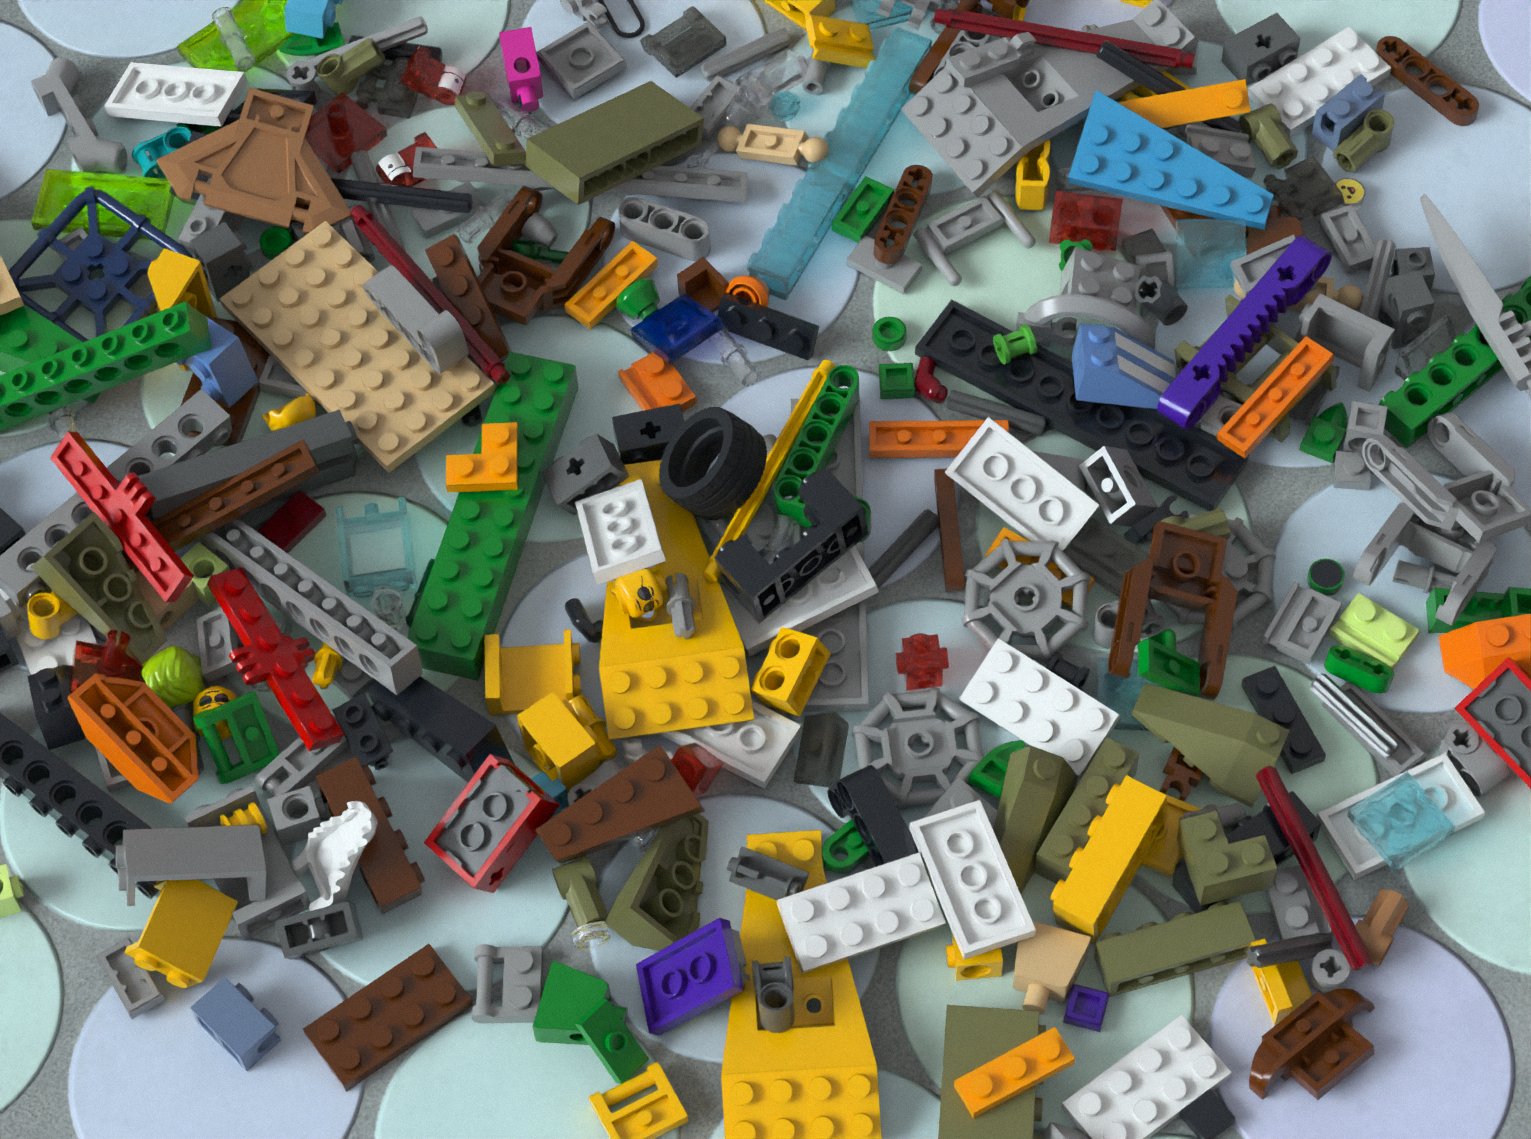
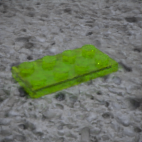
[177,0,297,73]
[31,169,175,240]

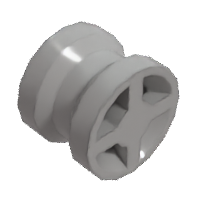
[1309,949,1351,994]

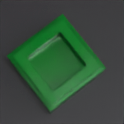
[879,363,915,399]

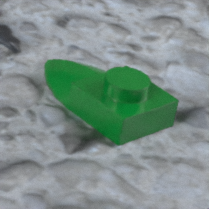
[279,22,345,57]
[1299,402,1348,463]
[968,740,1026,799]

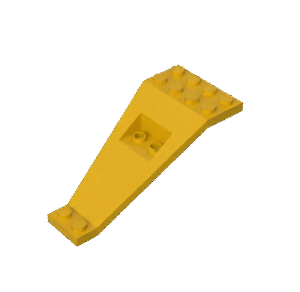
[599,460,754,740]
[721,830,882,1139]

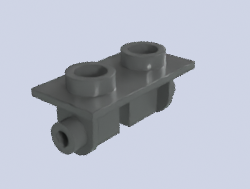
[727,846,810,900]

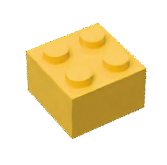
[517,691,602,794]

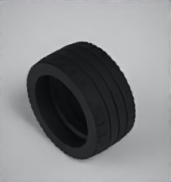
[659,407,767,521]

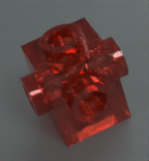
[895,633,949,691]

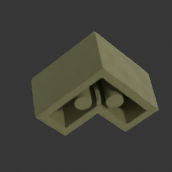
[1177,811,1277,906]

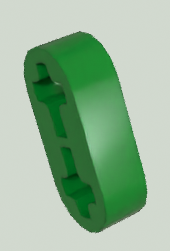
[1324,645,1394,694]

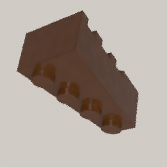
[535,745,705,865]
[316,757,425,914]

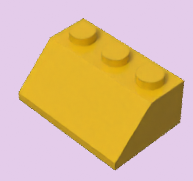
[148,248,218,371]

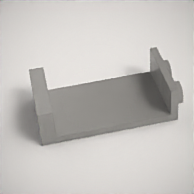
[185,785,311,940]
[116,825,266,906]

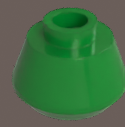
[616,277,660,321]

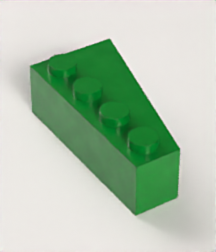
[0,303,101,404]

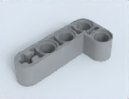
[362,265,469,374]

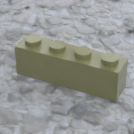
[1035,737,1139,884]
[1094,901,1256,997]

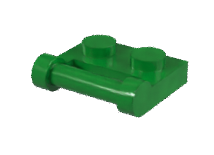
[193,691,280,784]

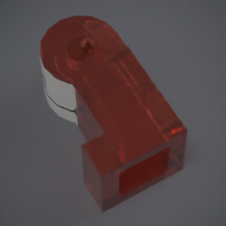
[400,45,467,105]
[376,132,437,187]

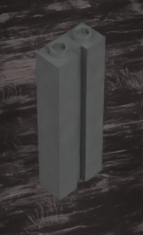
[138,410,358,522]

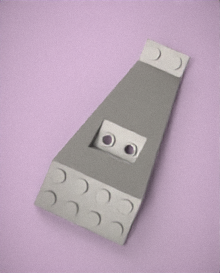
[901,0,1199,197]

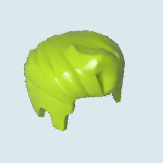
[141,645,205,709]

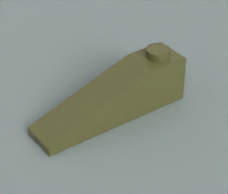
[31,512,167,665]

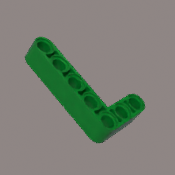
[773,365,871,543]

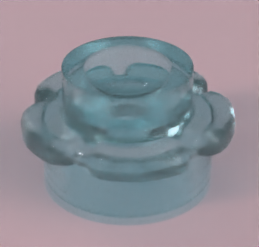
[768,90,800,121]

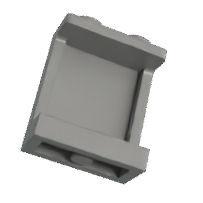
[1295,294,1395,392]

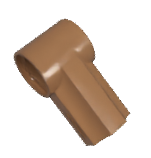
[1355,889,1410,967]

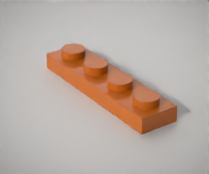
[1217,336,1334,459]
[869,420,1009,458]

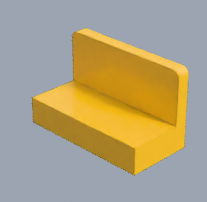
[1247,938,1312,1025]

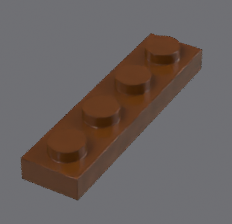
[425,234,512,370]

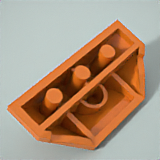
[1438,614,1531,690]
[67,673,199,804]

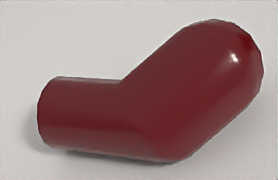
[914,357,948,403]

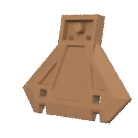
[156,87,351,234]

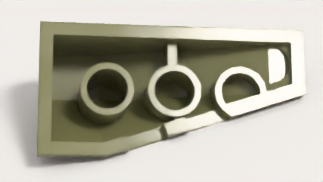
[1131,683,1290,808]
[993,745,1078,894]
[604,814,709,951]

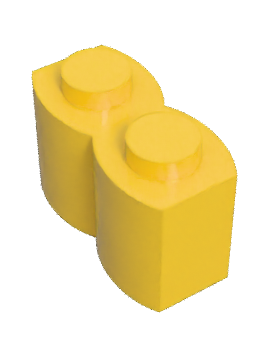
[1015,140,1050,210]

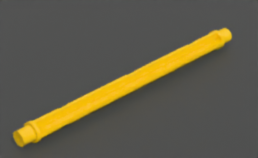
[703,360,836,582]

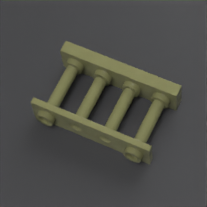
[1174,294,1336,443]

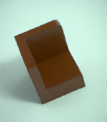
[677,257,729,318]

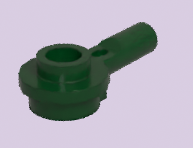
[508,240,569,264]

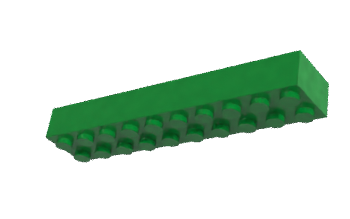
[407,352,579,681]

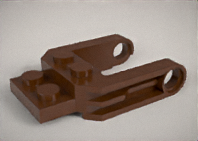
[477,186,615,326]
[1108,521,1238,700]

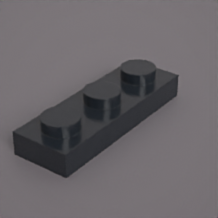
[715,292,819,361]
[1241,666,1326,774]

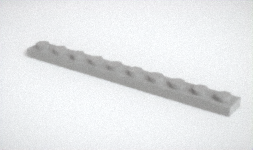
[413,147,747,203]

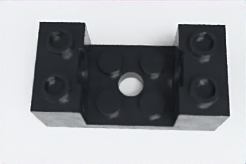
[714,467,869,624]

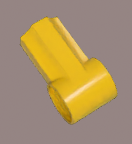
[27,591,79,640]

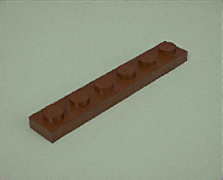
[122,439,320,573]

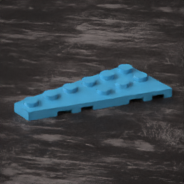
[1068,90,1274,230]

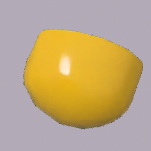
[262,393,317,432]

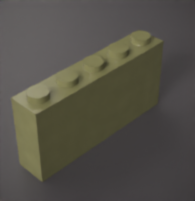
[525,81,704,205]
[938,1005,1046,1139]

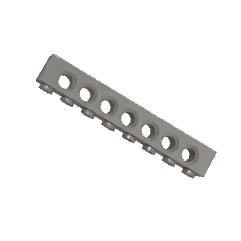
[0,389,232,608]
[200,518,423,695]

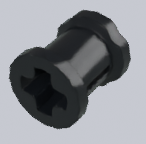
[1046,652,1090,690]

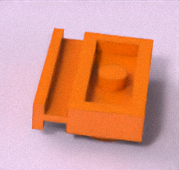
[618,349,697,412]

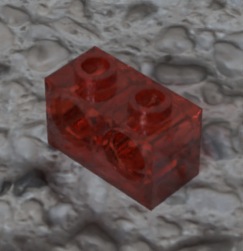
[1049,191,1123,251]

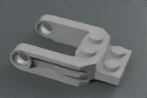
[1362,412,1531,542]
[1353,502,1497,626]

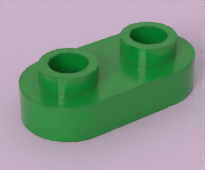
[822,820,870,874]

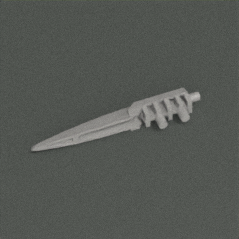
[1420,193,1531,391]

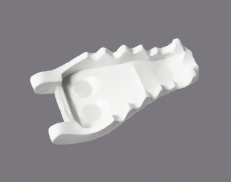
[291,801,378,911]

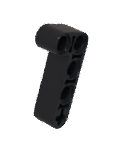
[827,765,936,895]

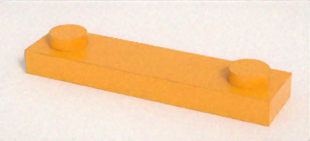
[1118,79,1251,128]

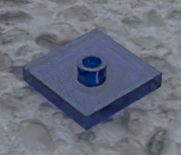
[630,294,724,364]

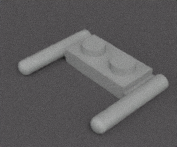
[913,190,1036,286]

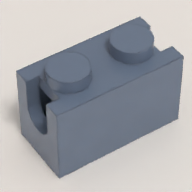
[1312,74,1386,151]
[190,977,281,1071]

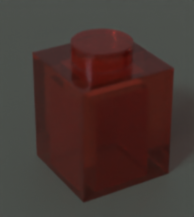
[671,742,724,796]

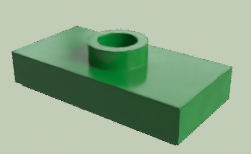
[575,999,649,1084]

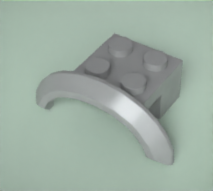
[1024,247,1155,349]

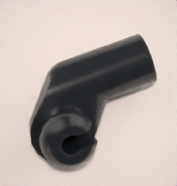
[565,598,603,643]

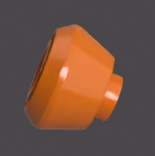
[725,275,770,307]

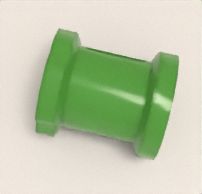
[993,324,1037,365]

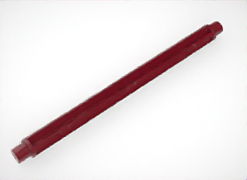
[933,8,1195,69]
[350,205,510,385]

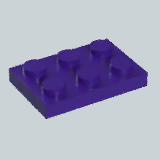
[636,918,744,1036]

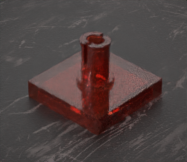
[305,92,387,173]
[70,630,147,691]

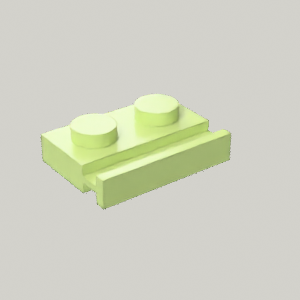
[1328,593,1420,669]

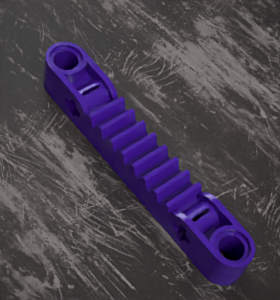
[1157,235,1332,430]

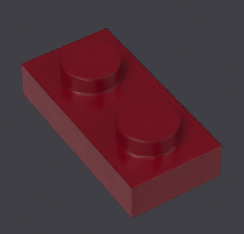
[257,490,327,553]

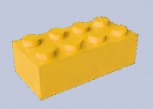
[1050,775,1168,945]

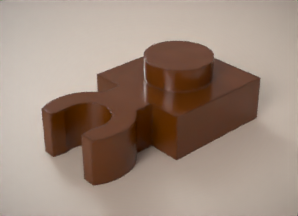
[1159,747,1203,802]

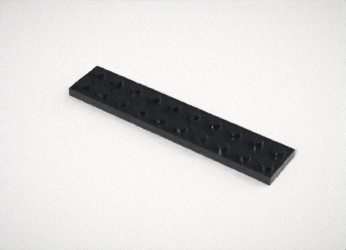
[915,299,1249,511]

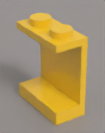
[484,629,582,715]
[124,879,238,988]

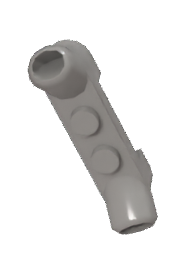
[31,58,127,177]

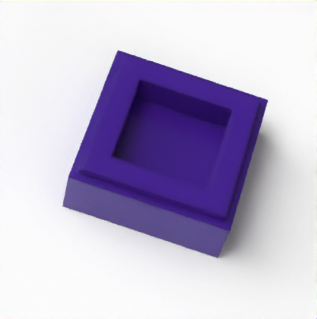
[1063,984,1110,1032]

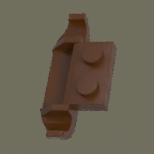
[1249,988,1375,1100]

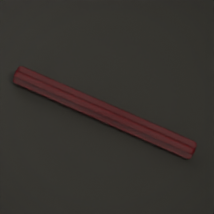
[1256,766,1372,971]

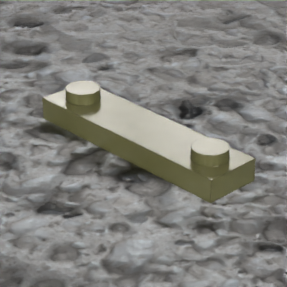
[455,91,526,166]

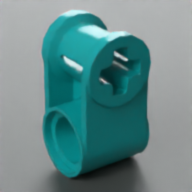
[131,127,191,184]

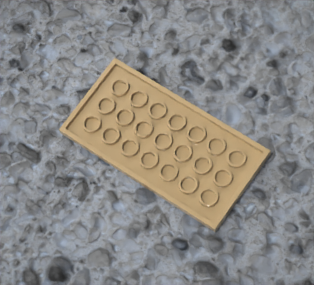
[219,221,496,473]

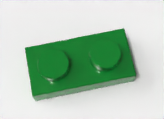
[831,176,894,243]

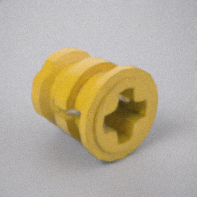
[220,802,268,834]

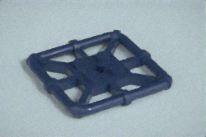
[8,186,193,342]

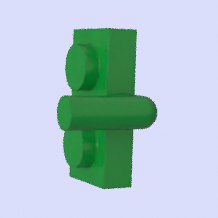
[1137,629,1200,697]

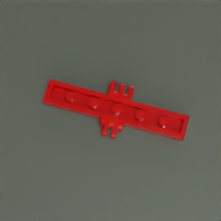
[50,431,194,602]
[207,568,344,751]

